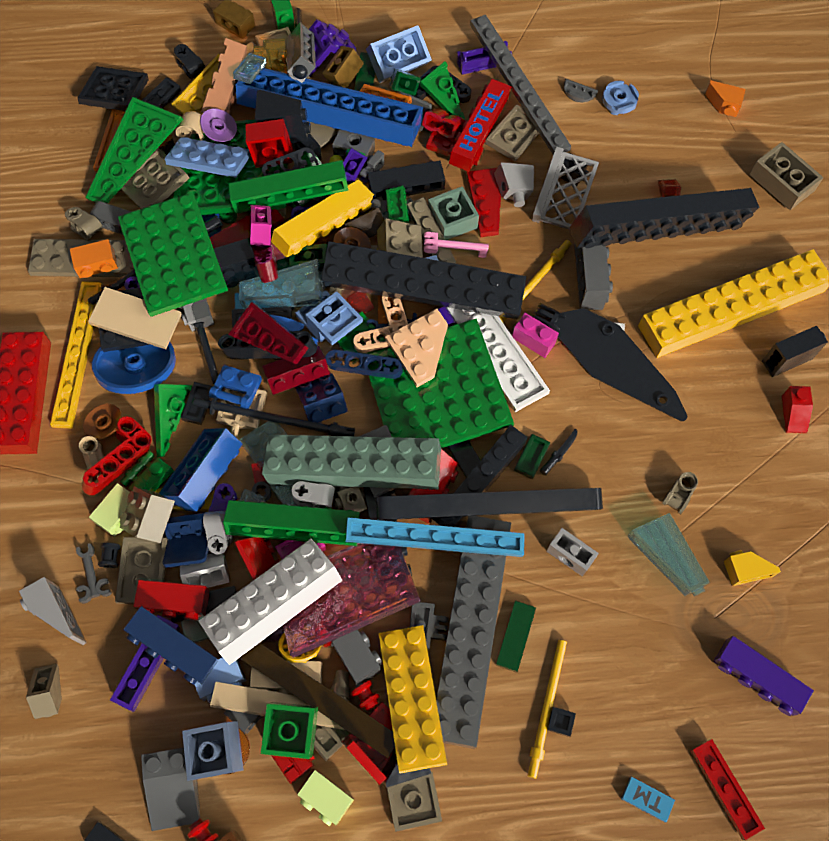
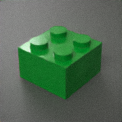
[261,702,318,759]

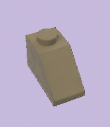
[26,664,62,719]

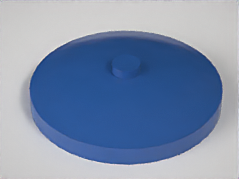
[92,342,176,394]

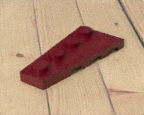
[228,302,309,365]

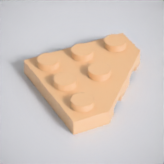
[385,309,448,387]

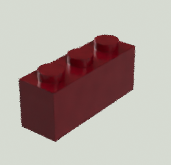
[262,346,330,395]

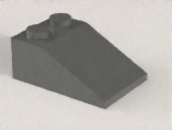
[141,748,200,831]

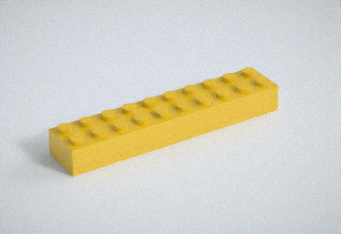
[638,249,829,358]

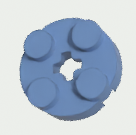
[602,81,639,115]

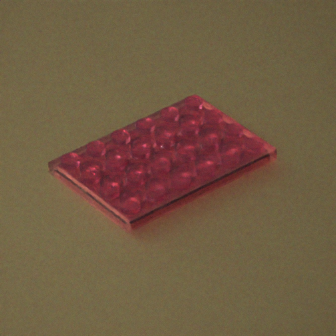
[283,543,421,658]

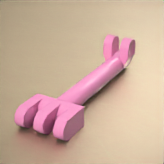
[424,232,488,258]

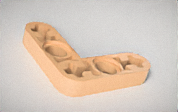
[354,296,408,353]

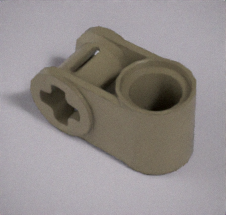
[65,207,103,240]
[662,472,698,515]

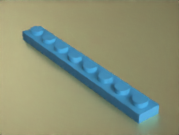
[345,518,524,557]

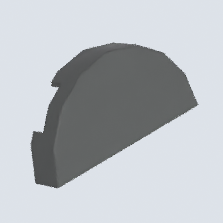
[563,78,598,103]

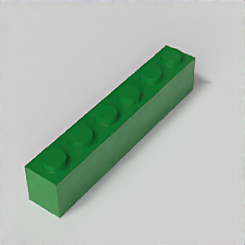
[229,160,349,214]
[223,500,360,546]

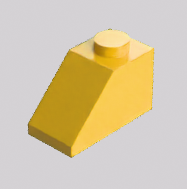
[724,550,781,586]

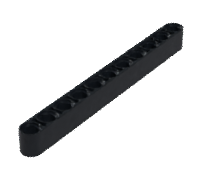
[376,488,603,520]

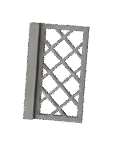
[532,147,599,230]

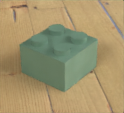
[428,186,479,240]

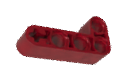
[253,237,286,283]

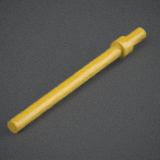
[498,240,572,323]
[527,640,567,779]

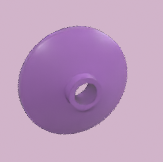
[200,109,237,142]

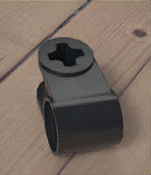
[174,44,205,79]

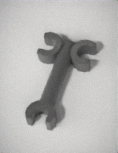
[76,543,112,604]

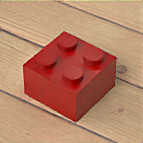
[246,119,293,168]

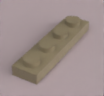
[407,197,456,264]

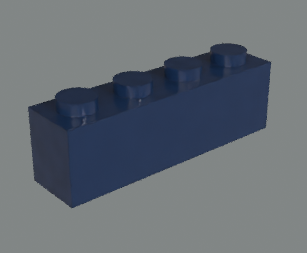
[123,606,218,685]

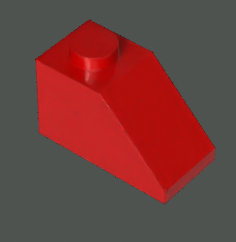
[781,386,813,433]

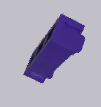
[456,41,512,75]

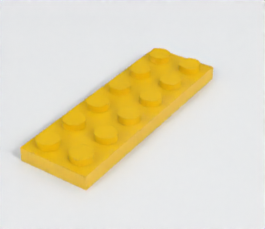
[379,625,447,773]

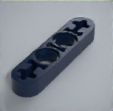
[325,350,403,379]

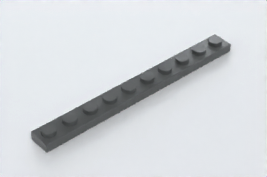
[470,15,571,155]

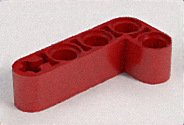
[81,416,152,495]

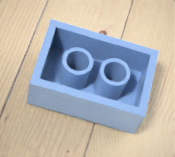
[366,26,431,83]

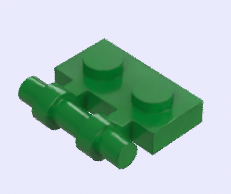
[119,451,174,492]

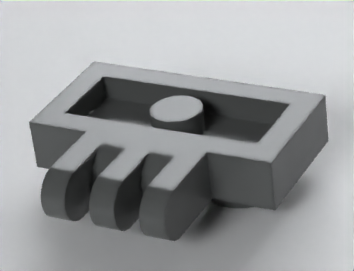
[410,601,449,650]

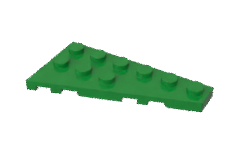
[85,97,183,204]

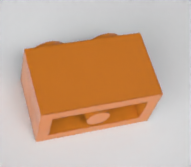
[70,239,118,278]

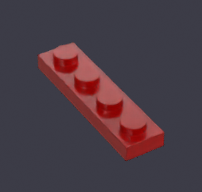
[690,739,765,840]

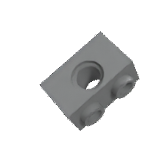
[546,528,599,577]

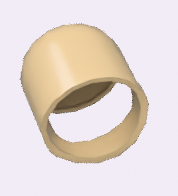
[176,111,204,141]

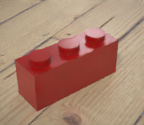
[133,580,210,620]

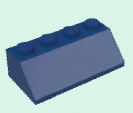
[159,428,243,512]

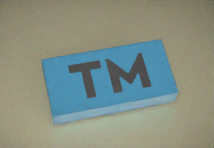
[621,777,675,823]

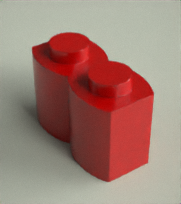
[422,108,465,138]

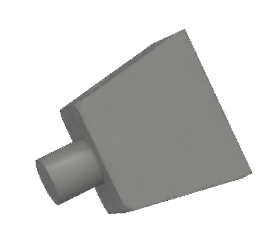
[494,162,534,207]

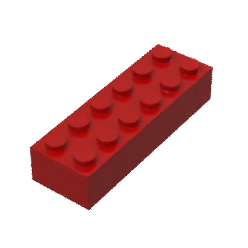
[0,332,51,455]

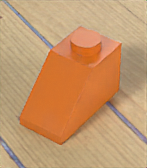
[705,80,746,117]

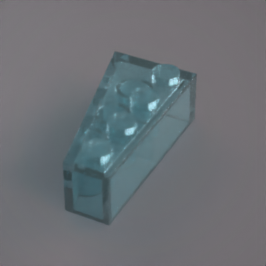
[239,259,322,309]

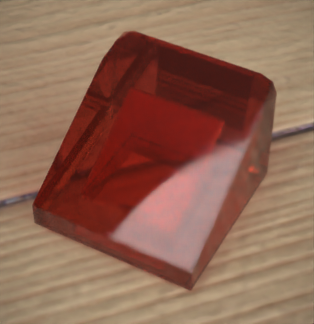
[658,179,681,197]
[346,291,374,314]

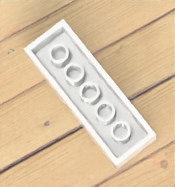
[199,538,342,665]

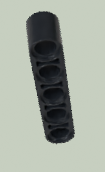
[218,331,317,359]

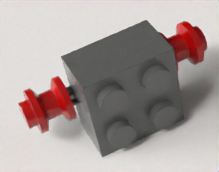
[315,618,382,711]

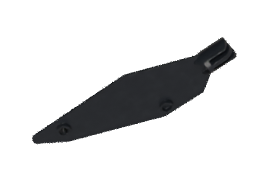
[532,303,688,421]

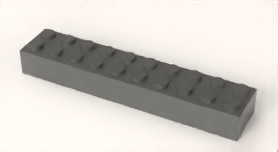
[436,516,511,749]

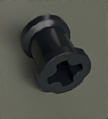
[98,543,121,568]

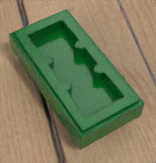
[386,186,409,223]

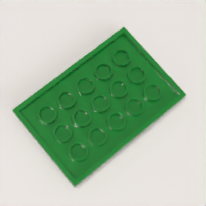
[118,192,228,317]

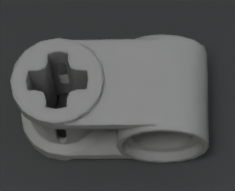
[292,481,335,509]
[203,511,233,555]

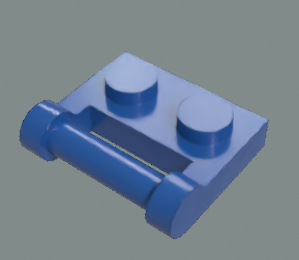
[209,365,262,409]

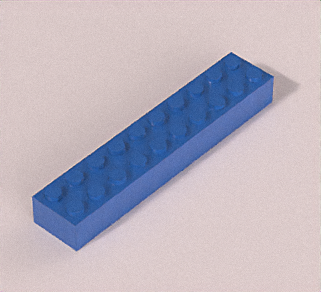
[236,65,423,147]

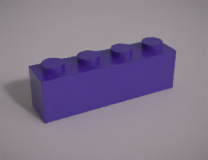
[110,615,180,712]
[713,636,814,716]

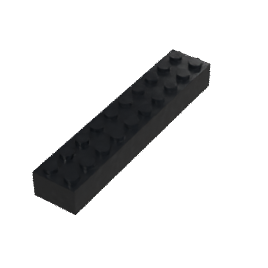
[569,188,760,248]
[321,241,527,319]

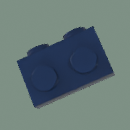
[295,373,348,423]
[162,513,209,567]

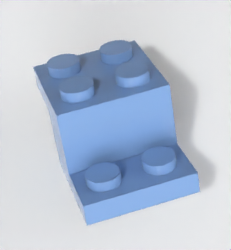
[295,290,363,345]

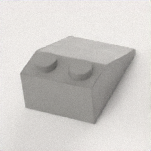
[19,577,87,645]

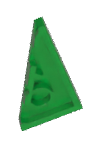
[420,61,465,120]
[154,384,192,457]

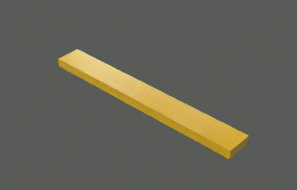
[50,281,102,429]

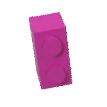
[250,205,272,247]
[512,313,559,358]

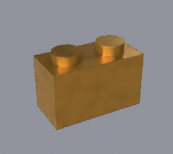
[213,0,255,39]
[322,46,364,88]

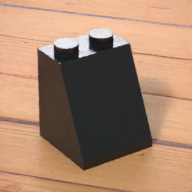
[255,90,311,143]

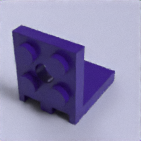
[309,19,358,77]

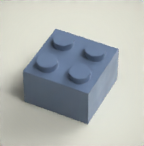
[182,721,244,781]

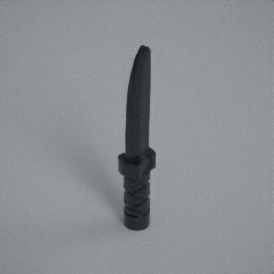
[540,429,578,475]

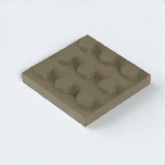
[121,148,189,209]

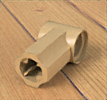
[79,436,109,478]

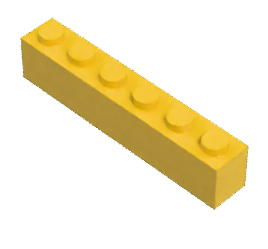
[271,179,374,258]

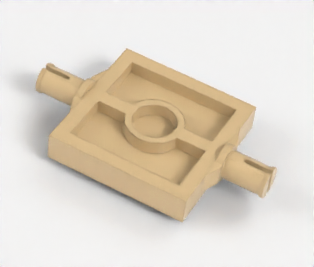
[216,388,267,438]

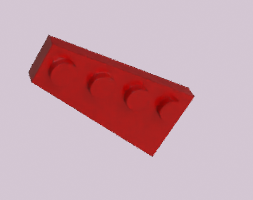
[467,168,501,237]

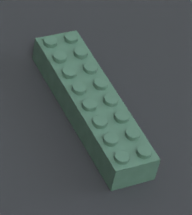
[262,435,442,489]

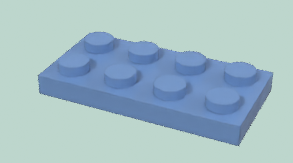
[165,137,250,178]

